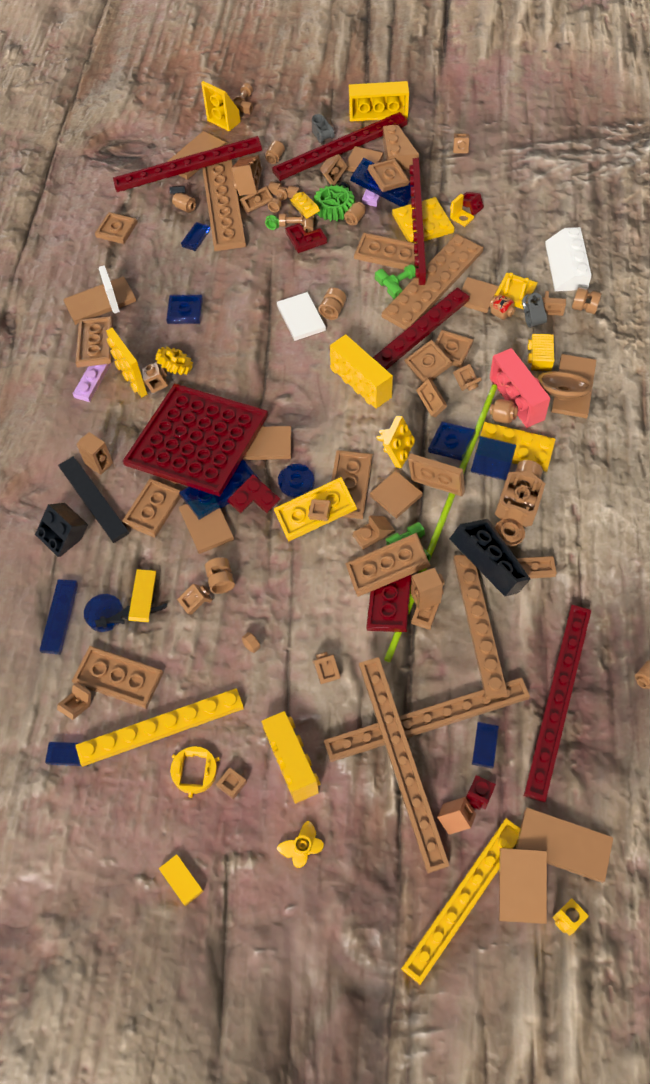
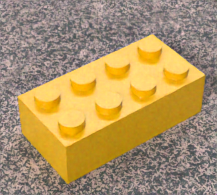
[349,81,409,122]
[330,334,393,409]

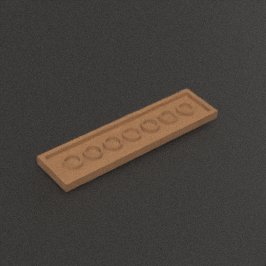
[202,160,246,251]
[382,234,483,330]

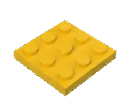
[392,197,454,243]
[106,328,147,398]

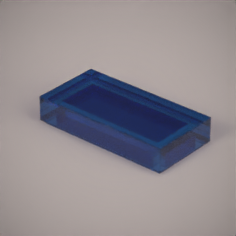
[181,222,210,251]
[472,722,499,769]
[45,742,89,766]

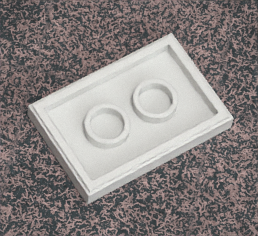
[277,292,326,341]

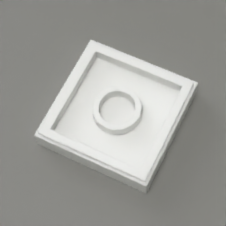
[99,265,120,314]

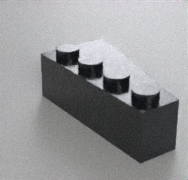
[449,519,530,597]

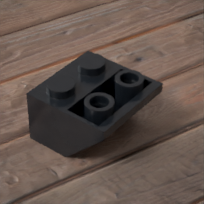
[35,503,88,557]

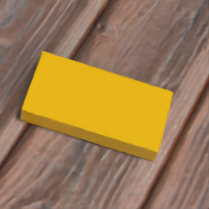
[159,854,204,906]

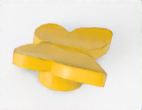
[277,821,324,868]

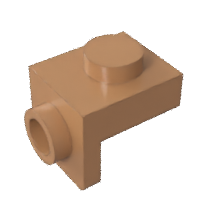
[453,364,482,391]
[57,683,91,720]

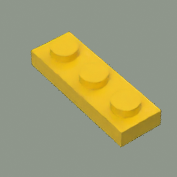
[290,192,320,219]

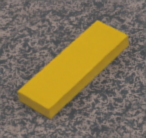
[128,569,156,622]

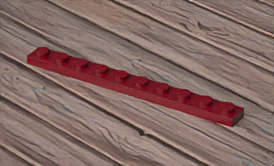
[272,112,408,181]
[113,136,262,192]
[409,158,426,285]
[523,605,591,803]

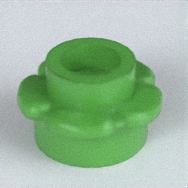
[265,215,279,230]

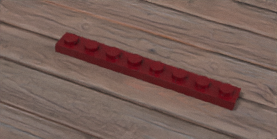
[373,287,470,370]

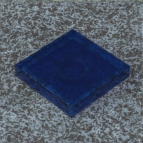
[166,295,203,324]
[428,422,476,461]
[471,436,516,481]

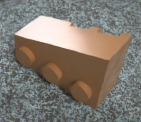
[383,125,419,170]
[231,155,262,196]

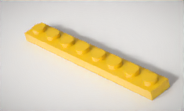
[75,688,244,767]

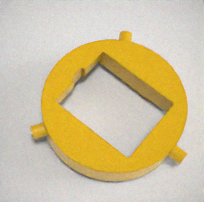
[170,746,220,798]

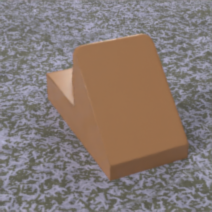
[353,515,395,550]

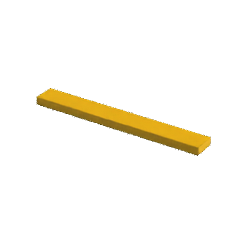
[401,818,520,985]

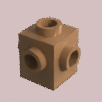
[142,362,168,393]

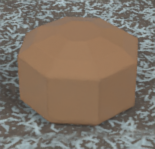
[242,632,261,653]

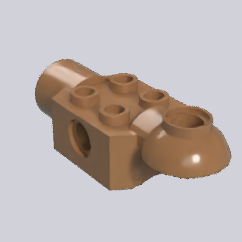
[494,460,545,547]

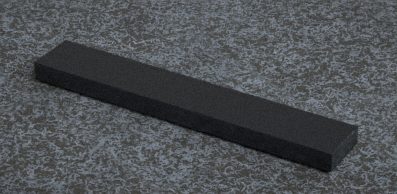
[58,456,129,543]

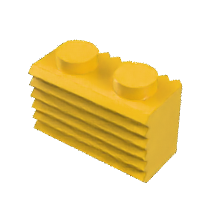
[527,334,554,371]

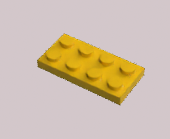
[475,422,556,472]
[274,477,357,542]

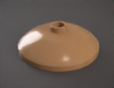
[538,371,593,400]

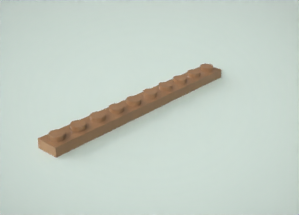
[359,657,449,874]
[324,677,530,762]

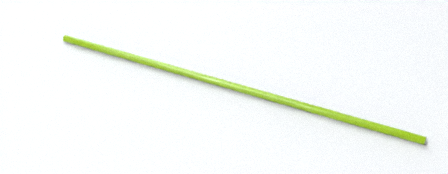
[384,384,497,662]

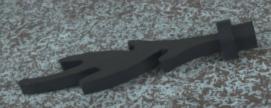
[95,600,167,628]

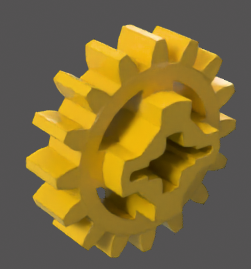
[155,347,193,375]

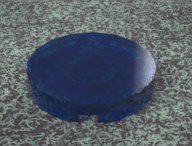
[278,464,315,498]
[84,594,124,632]

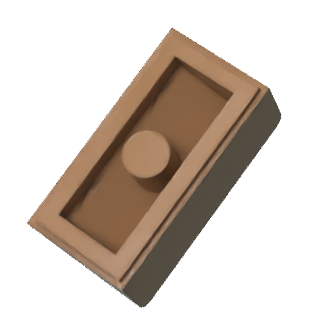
[239,186,273,213]

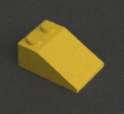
[201,81,240,132]

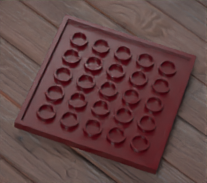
[123,383,268,496]

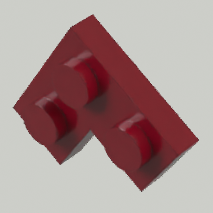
[285,223,327,253]
[227,474,280,514]

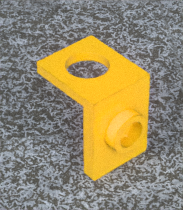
[450,194,474,227]
[552,898,589,936]

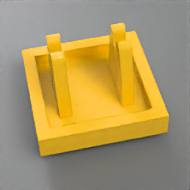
[494,272,538,309]
[376,416,415,468]

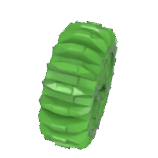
[313,184,355,221]

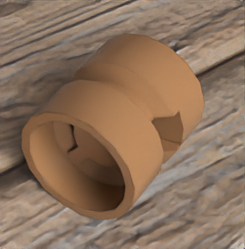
[572,287,602,314]
[318,288,347,320]
[205,557,235,594]

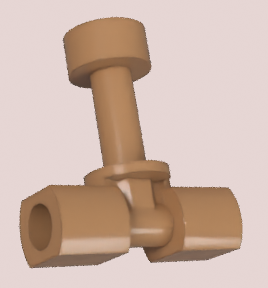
[231,83,253,115]
[268,181,300,213]
[279,214,315,233]

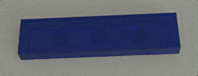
[40,579,78,655]

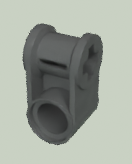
[312,114,335,143]
[522,293,547,328]

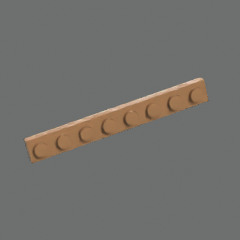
[453,554,507,699]

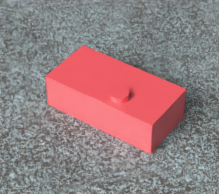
[489,348,550,428]

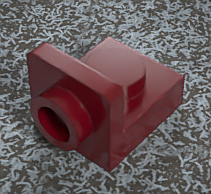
[463,192,484,215]
[466,775,496,810]

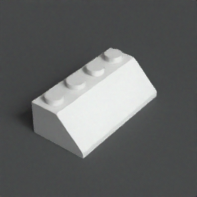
[545,227,591,291]

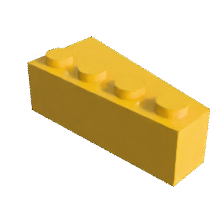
[261,711,321,804]

